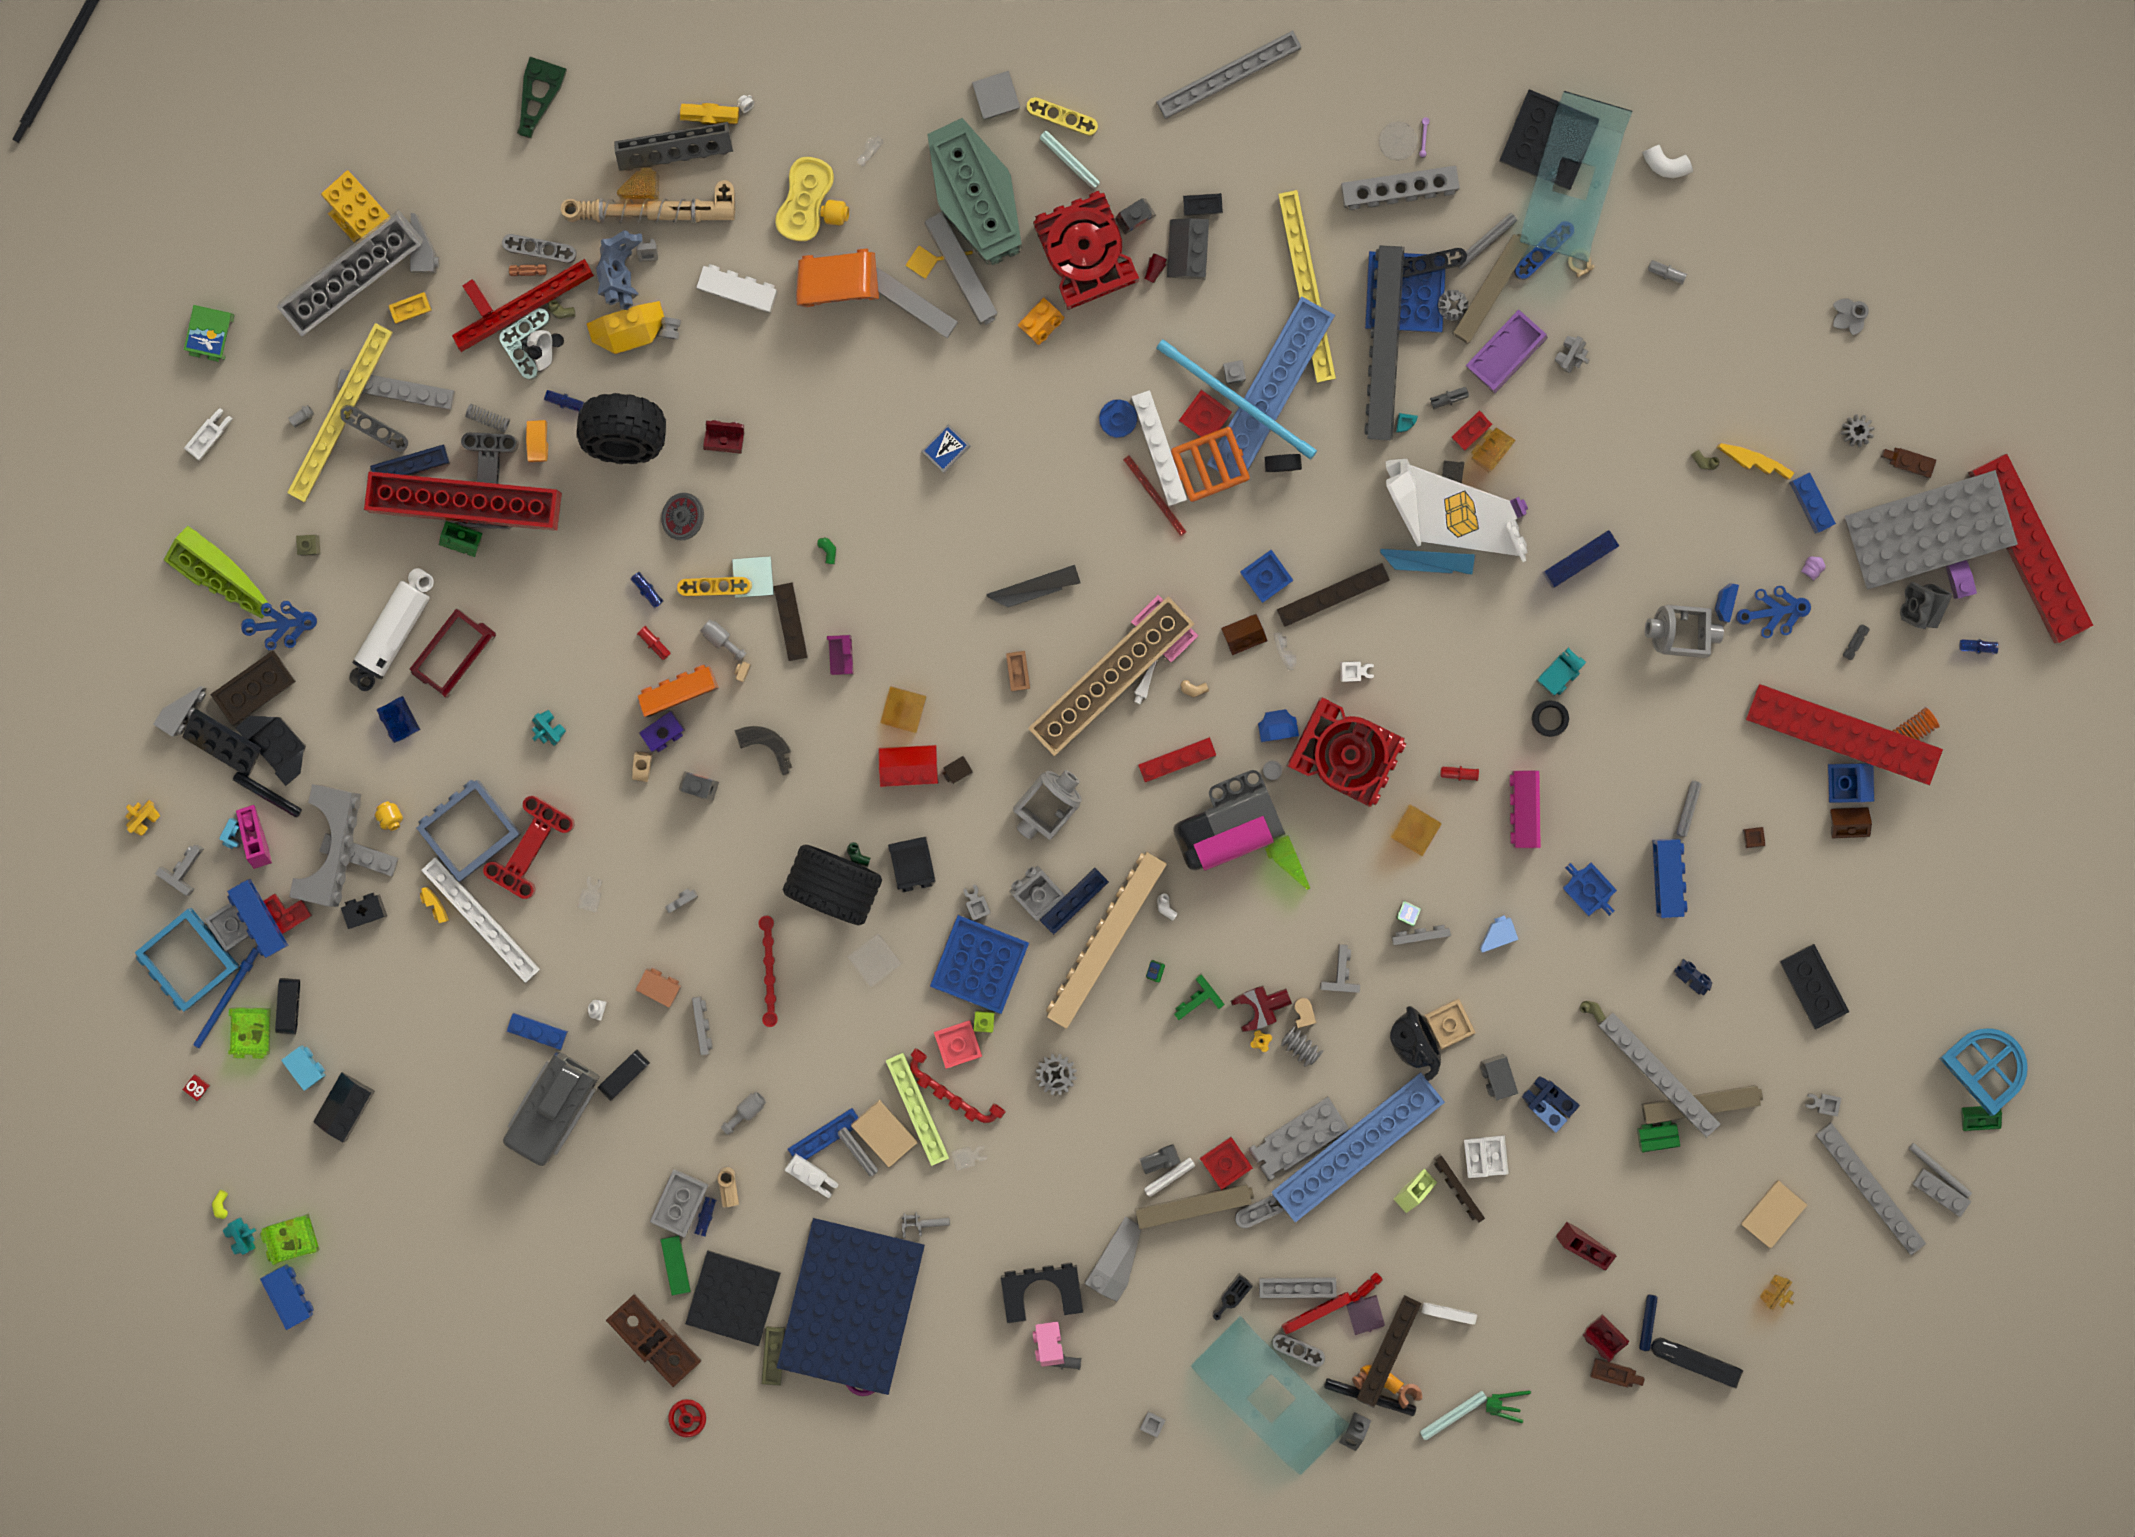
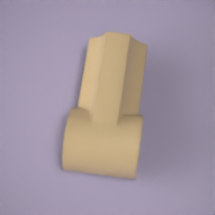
[718,1167,739,1207]

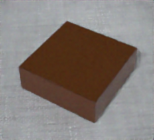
[1743,827,1766,848]

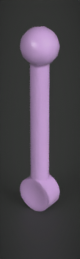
[1419,117,1430,158]

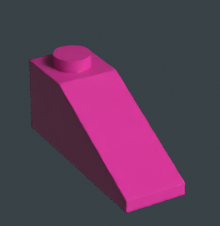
[236,805,272,869]

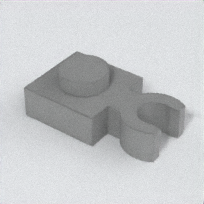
[964,885,991,921]
[665,889,698,913]
[1805,1093,1841,1117]

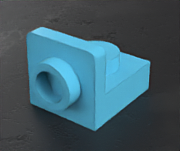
[219,818,241,849]

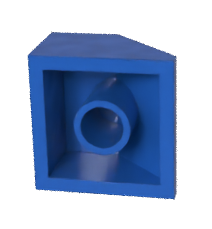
[1828,763,1874,803]

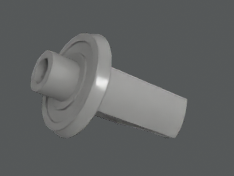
[1645,605,1724,658]
[1013,770,1082,840]

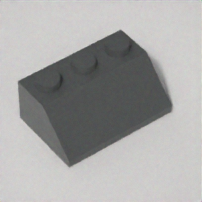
[1167,218,1209,280]

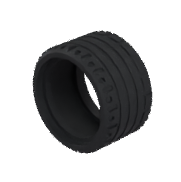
[782,844,882,926]

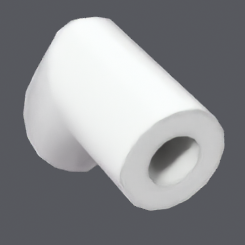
[1157,893,1178,921]

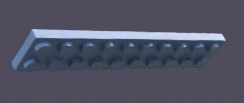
[1207,296,1335,479]
[1271,1072,1445,1222]

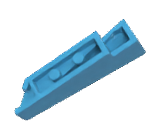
[1380,549,1475,575]

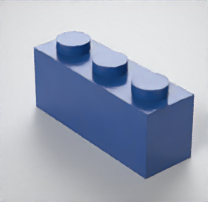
[1789,472,1836,533]

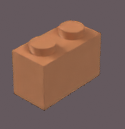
[636,967,682,1008]

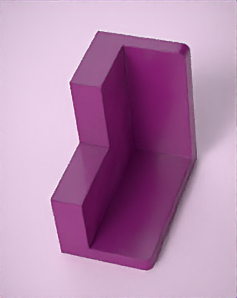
[827,635,854,675]

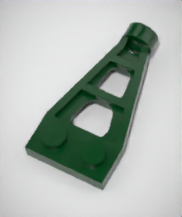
[517,57,567,138]

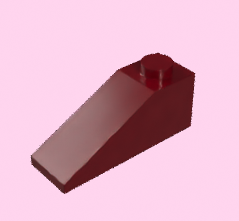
[1556,1222,1617,1271]

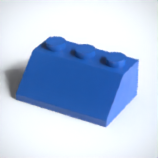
[260,1264,314,1330]

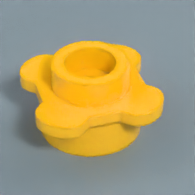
[1250,1030,1272,1052]

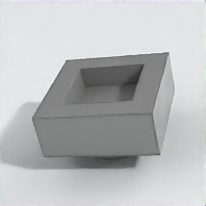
[1140,1411,1166,1437]

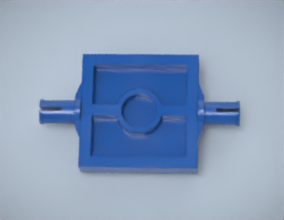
[1563,862,1617,916]

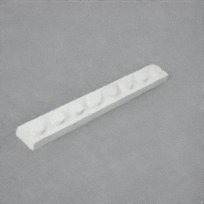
[421,857,540,983]

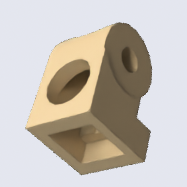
[632,751,653,782]
[1294,997,1316,1028]

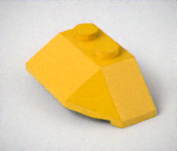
[586,301,665,354]

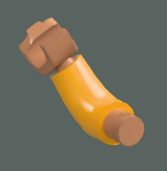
[1352,1365,1422,1409]

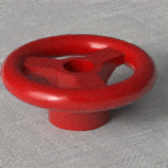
[668,1399,706,1437]

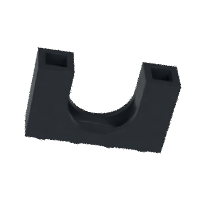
[1001,1262,1083,1323]

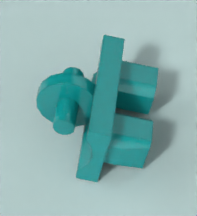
[531,710,566,746]
[223,1217,256,1255]

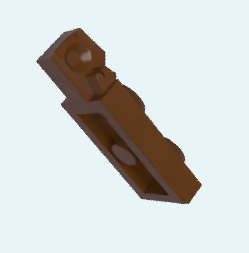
[1881,448,1937,478]
[1590,1358,1645,1388]

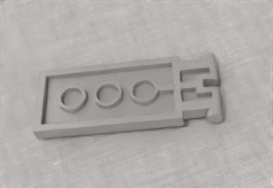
[1248,1096,1349,1181]

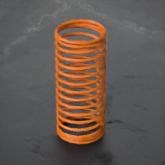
[1893,707,1940,741]

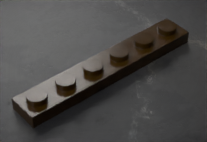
[1277,563,1390,627]
[1356,1295,1422,1408]

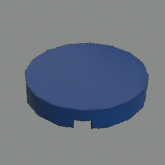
[1099,400,1137,438]

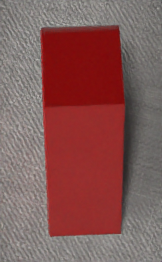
[462,279,494,317]

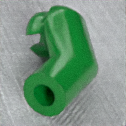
[817,537,836,564]

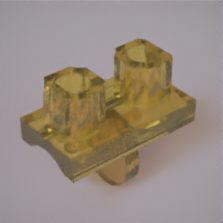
[1760,1275,1794,1310]

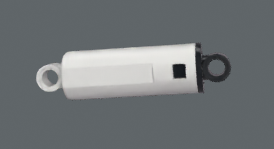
[349,568,434,691]

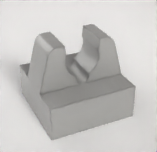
[637,239,658,262]

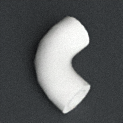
[1642,145,1693,178]

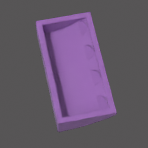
[1466,309,1548,393]

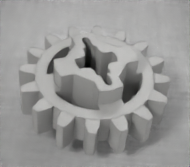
[1036,1053,1077,1095]

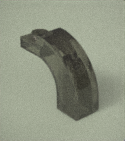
[735,726,793,775]

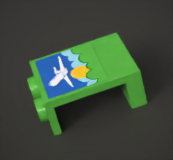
[184,305,235,362]

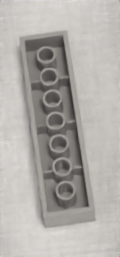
[277,209,423,336]

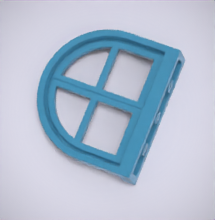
[1939,1029,2028,1116]

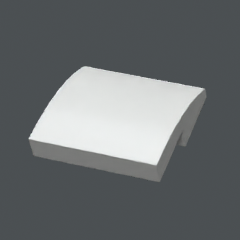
[1464,1135,1509,1178]

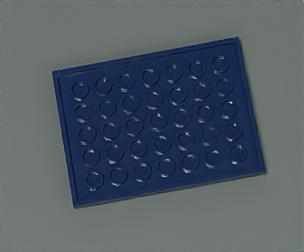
[777,1218,925,1395]

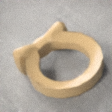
[1568,250,1595,278]

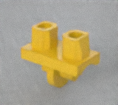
[125,800,160,836]

